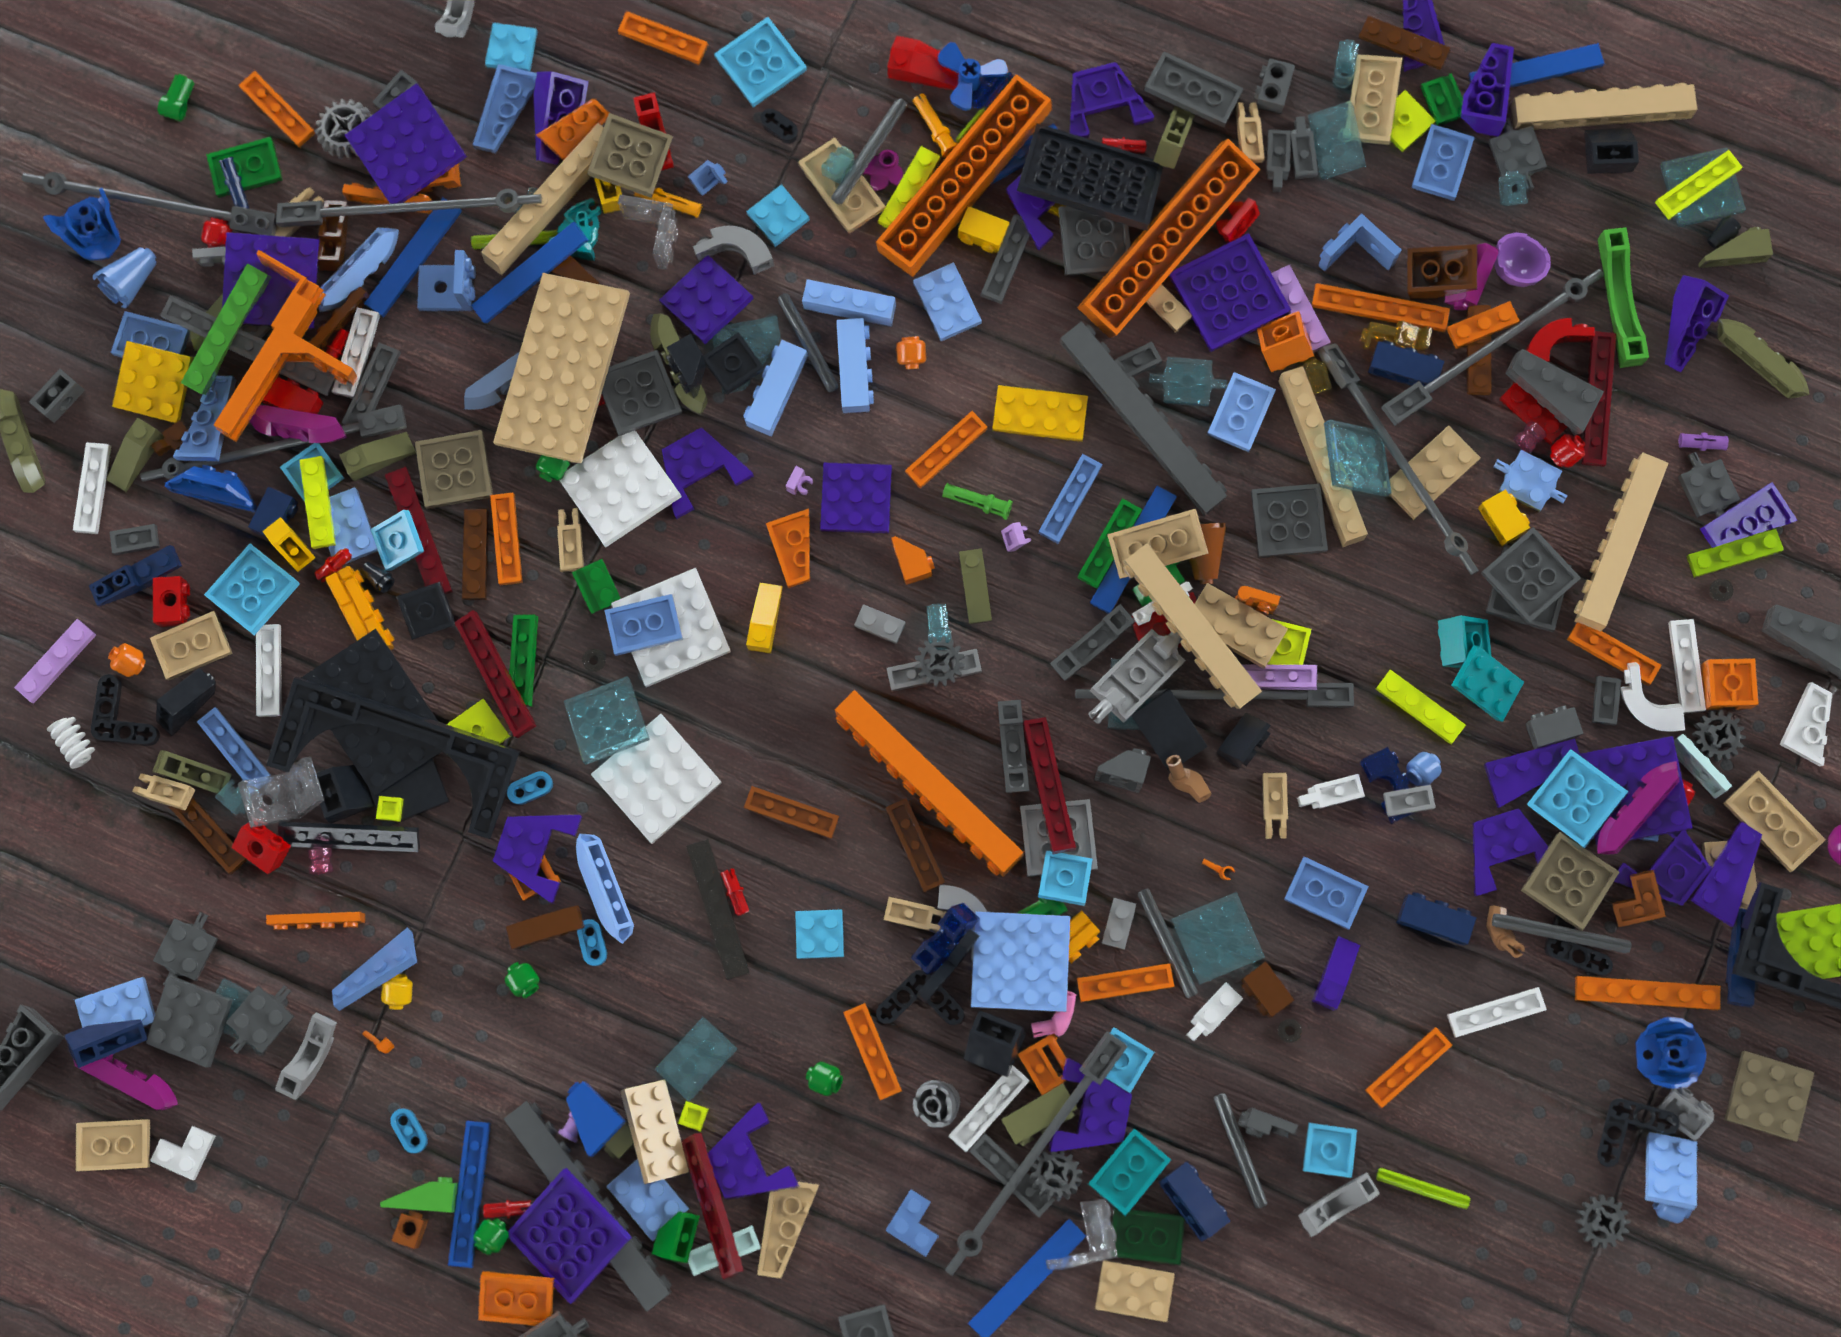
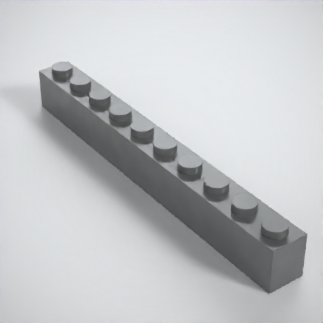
[1060,321,1227,516]
[504,1101,672,1311]

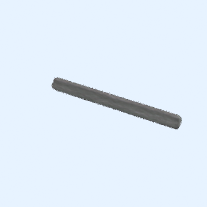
[831,98,907,205]
[1492,913,1631,954]

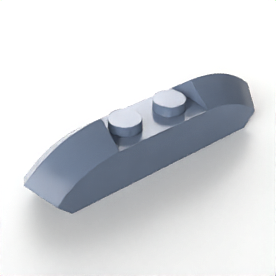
[464,352,520,410]

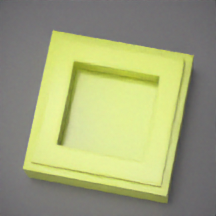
[376,796,404,822]
[678,1101,709,1132]

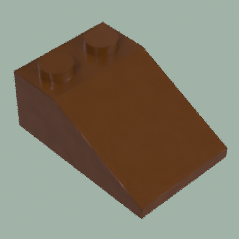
[1407,244,1477,300]

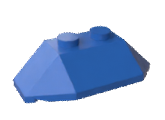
[164,465,258,512]

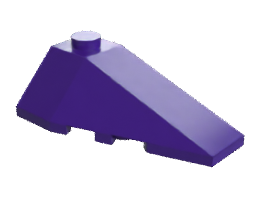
[1460,43,1514,137]
[534,71,588,165]
[1665,275,1729,372]

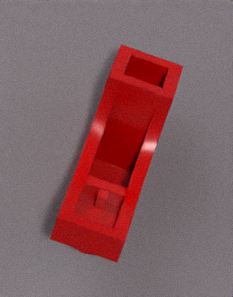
[633,92,674,170]
[1526,318,1595,362]

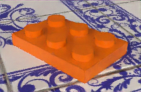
[478,1271,554,1326]

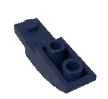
[89,545,182,606]
[1726,908,1755,1007]

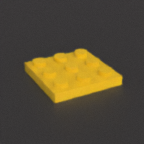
[112,341,194,423]

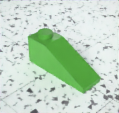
[380,1177,458,1213]

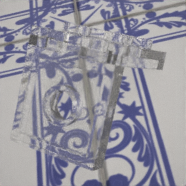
[618,195,678,270]
[238,757,324,828]
[1046,1199,1117,1270]

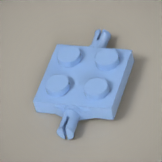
[1493,450,1567,512]

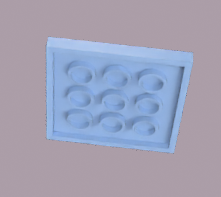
[971,911,1070,1012]

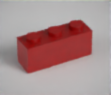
[262,374,324,414]

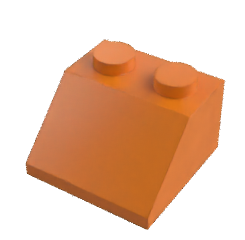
[1257,311,1314,372]

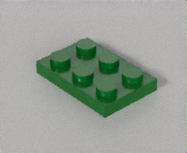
[206,137,283,198]

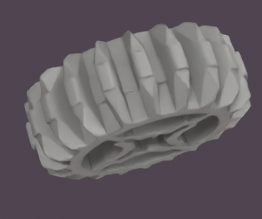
[315,99,372,159]

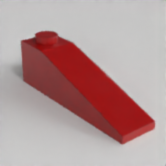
[887,36,975,94]

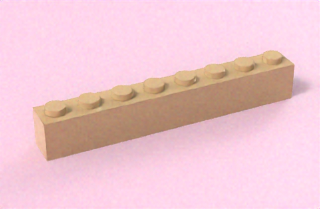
[1511,83,1697,130]
[481,123,604,275]
[1278,366,1368,548]
[1574,453,1668,632]
[1123,543,1262,709]

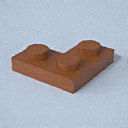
[1612,870,1666,927]

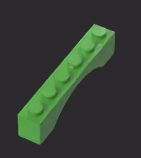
[1598,227,1649,368]
[181,263,272,395]

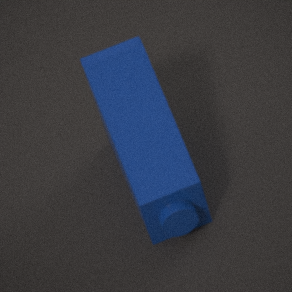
[566,1081,627,1157]

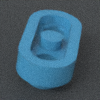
[507,771,553,805]
[577,919,607,966]
[391,1109,428,1153]

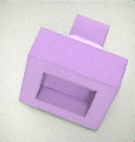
[786,466,813,495]
[1001,522,1031,552]

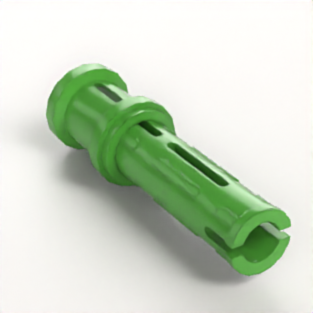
[942,483,1013,520]

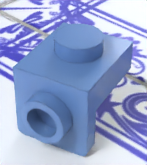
[688,160,728,196]

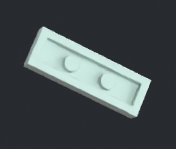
[1674,734,1732,799]
[688,1225,761,1276]

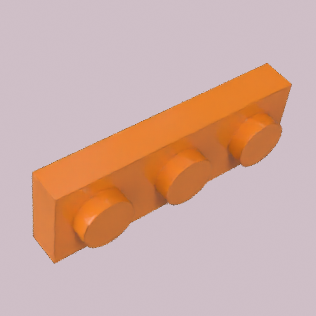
[1446,301,1519,349]

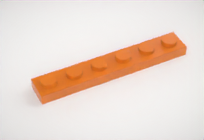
[1311,283,1450,332]
[1575,976,1721,1010]

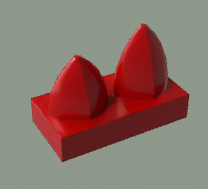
[1216,198,1260,244]

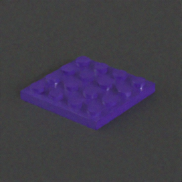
[345,83,467,204]
[222,232,319,330]
[1169,233,1291,352]
[1579,736,1693,845]
[508,1168,632,1304]

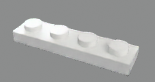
[332,307,380,398]
[73,442,111,534]
[1668,619,1706,713]
[256,624,282,717]
[1447,987,1547,1038]
[949,1066,1030,1152]

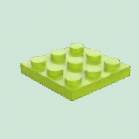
[1777,904,1841,979]

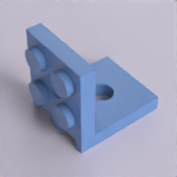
[1318,213,1402,271]
[417,250,476,311]

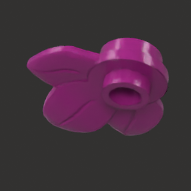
[863,150,903,191]

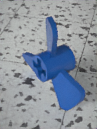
[938,42,1008,111]

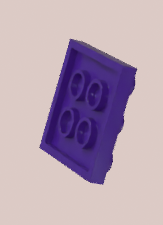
[659,255,754,344]
[820,463,892,533]

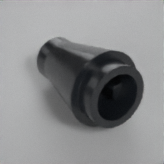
[1707,215,1741,249]
[360,562,395,593]

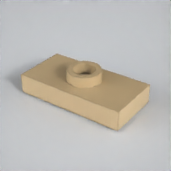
[1146,284,1192,332]

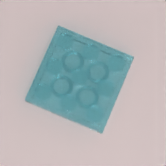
[1660,148,1746,227]
[1324,419,1391,497]
[564,676,650,765]
[1171,892,1265,985]

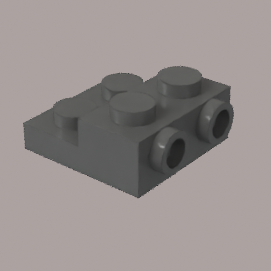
[1238,1108,1298,1138]

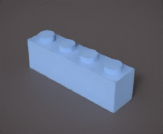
[802,279,896,327]
[836,318,874,413]
[743,340,808,437]

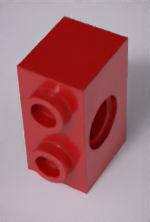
[153,576,190,627]
[231,819,291,874]

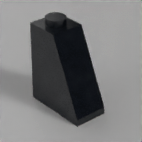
[156,668,216,736]

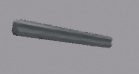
[777,293,838,392]
[1138,888,1198,998]
[1214,1093,1267,1209]

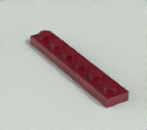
[1581,331,1616,467]
[385,467,453,595]
[454,610,536,738]
[1023,717,1076,854]
[681,1133,744,1279]

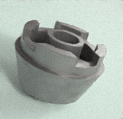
[913,1080,960,1127]

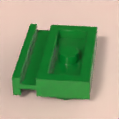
[1420,73,1462,126]
[572,558,621,614]

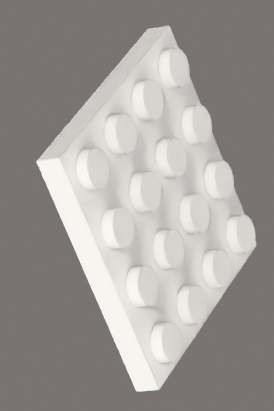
[560,430,682,548]
[611,568,731,687]
[591,714,722,844]

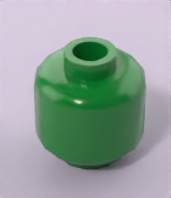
[536,455,570,483]
[505,962,540,998]
[806,1062,843,1096]
[473,1218,509,1256]

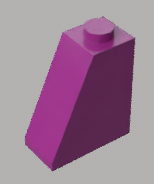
[1445,243,1498,310]

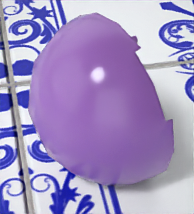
[1494,232,1550,287]

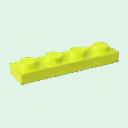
[878,146,941,228]
[1655,150,1743,220]
[299,456,336,549]
[1376,670,1466,744]

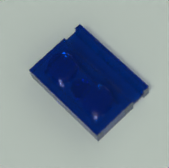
[972,72,1014,110]

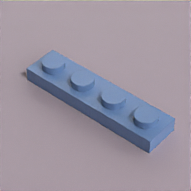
[1038,454,1102,544]
[197,707,273,792]

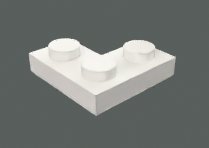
[150,1126,216,1180]

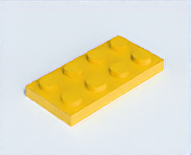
[992,385,1088,442]

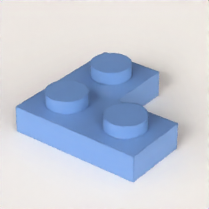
[885,1189,938,1257]

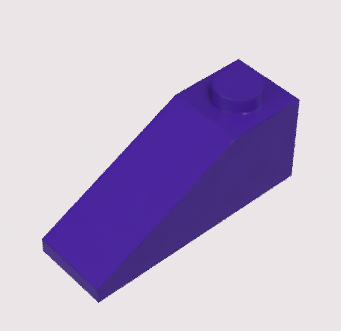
[1312,936,1360,1011]

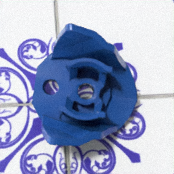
[43,188,121,260]
[1635,1017,1707,1089]

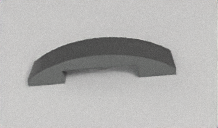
[1050,604,1135,681]
[998,700,1029,793]

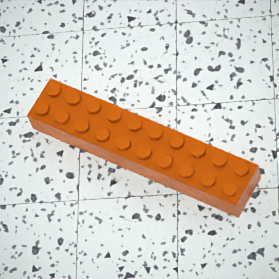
[876,74,1052,277]
[1077,139,1260,338]
[835,690,1023,877]

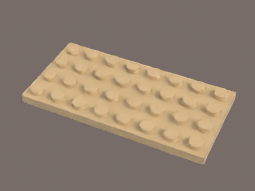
[493,273,630,464]

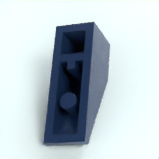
[64,1019,147,1068]

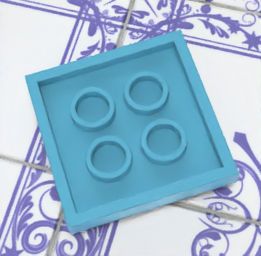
[714,17,807,107]
[204,544,300,636]
[1527,749,1629,848]

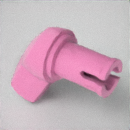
[1031,991,1076,1038]

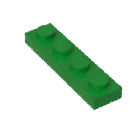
[1077,498,1142,589]
[509,615,538,707]

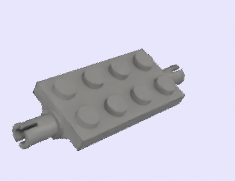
[1089,629,1186,724]

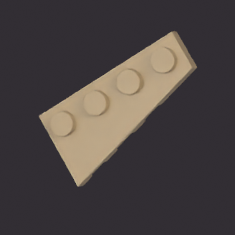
[757,1182,819,1278]

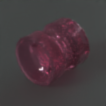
[1514,421,1546,453]
[308,848,333,875]

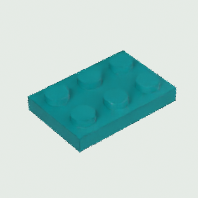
[1451,646,1524,722]
[1088,1129,1171,1216]

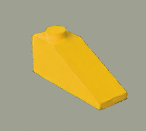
[746,583,783,653]

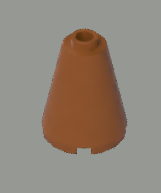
[1189,523,1226,584]

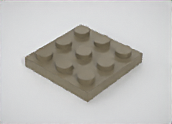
[587,113,673,198]
[415,430,493,509]
[1521,832,1619,931]
[1725,1051,1815,1142]

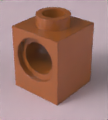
[392,1210,429,1249]

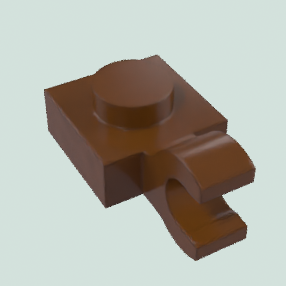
[151,420,188,457]

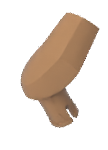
[1166,755,1211,803]
[1486,906,1525,958]

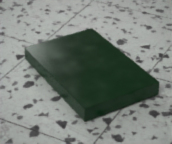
[1108,1207,1185,1265]

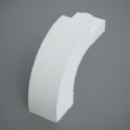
[1620,662,1685,732]

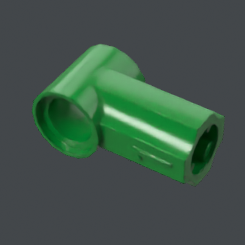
[157,74,195,121]
[1017,898,1068,916]

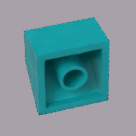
[1438,615,1492,668]

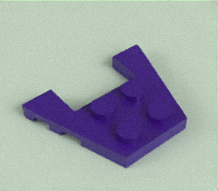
[1070,62,1154,138]
[1006,175,1055,250]
[662,428,754,519]
[1473,808,1548,897]
[493,815,582,904]
[1614,830,1712,905]
[1048,1058,1132,1152]
[708,1103,799,1200]

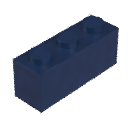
[1368,341,1444,392]
[1396,892,1477,946]
[1158,1162,1230,1242]

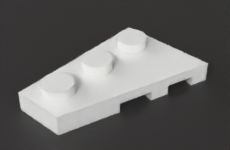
[1780,682,1832,766]

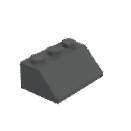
[1094,748,1151,793]

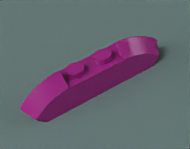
[250,405,347,443]
[1597,761,1679,855]
[73,1054,178,1110]

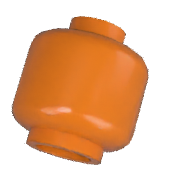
[896,337,926,369]
[108,643,145,677]

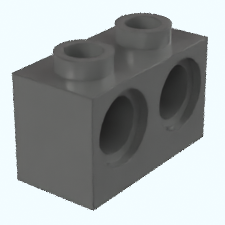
[1254,58,1295,114]

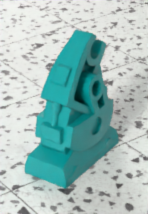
[548,198,602,261]

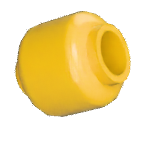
[381,974,413,1010]

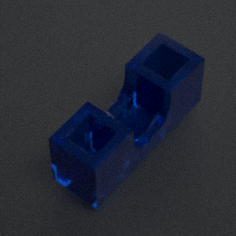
[1360,747,1417,825]
[911,903,980,974]

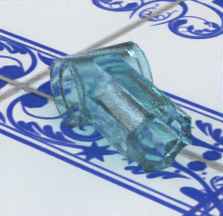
[1333,39,1359,88]
[926,604,952,650]

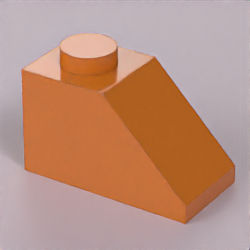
[891,536,935,585]

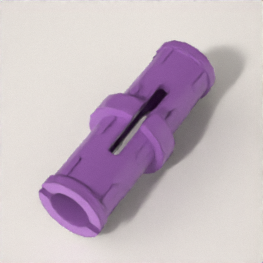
[1678,433,1728,451]

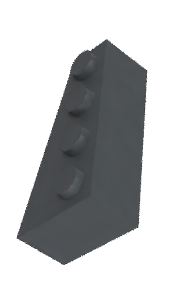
[1505,349,1604,435]
[1762,604,1841,680]
[0,1004,65,1111]

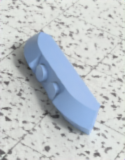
[319,228,399,312]
[576,834,634,944]

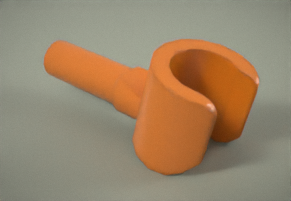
[1202,859,1235,880]
[362,1030,395,1054]

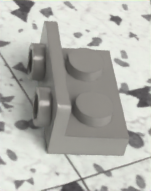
[1657,1087,1714,1141]

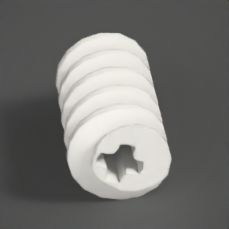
[47,717,95,769]

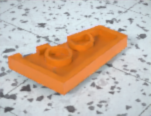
[536,99,609,161]
[766,509,810,588]

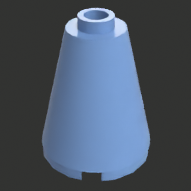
[93,247,156,308]

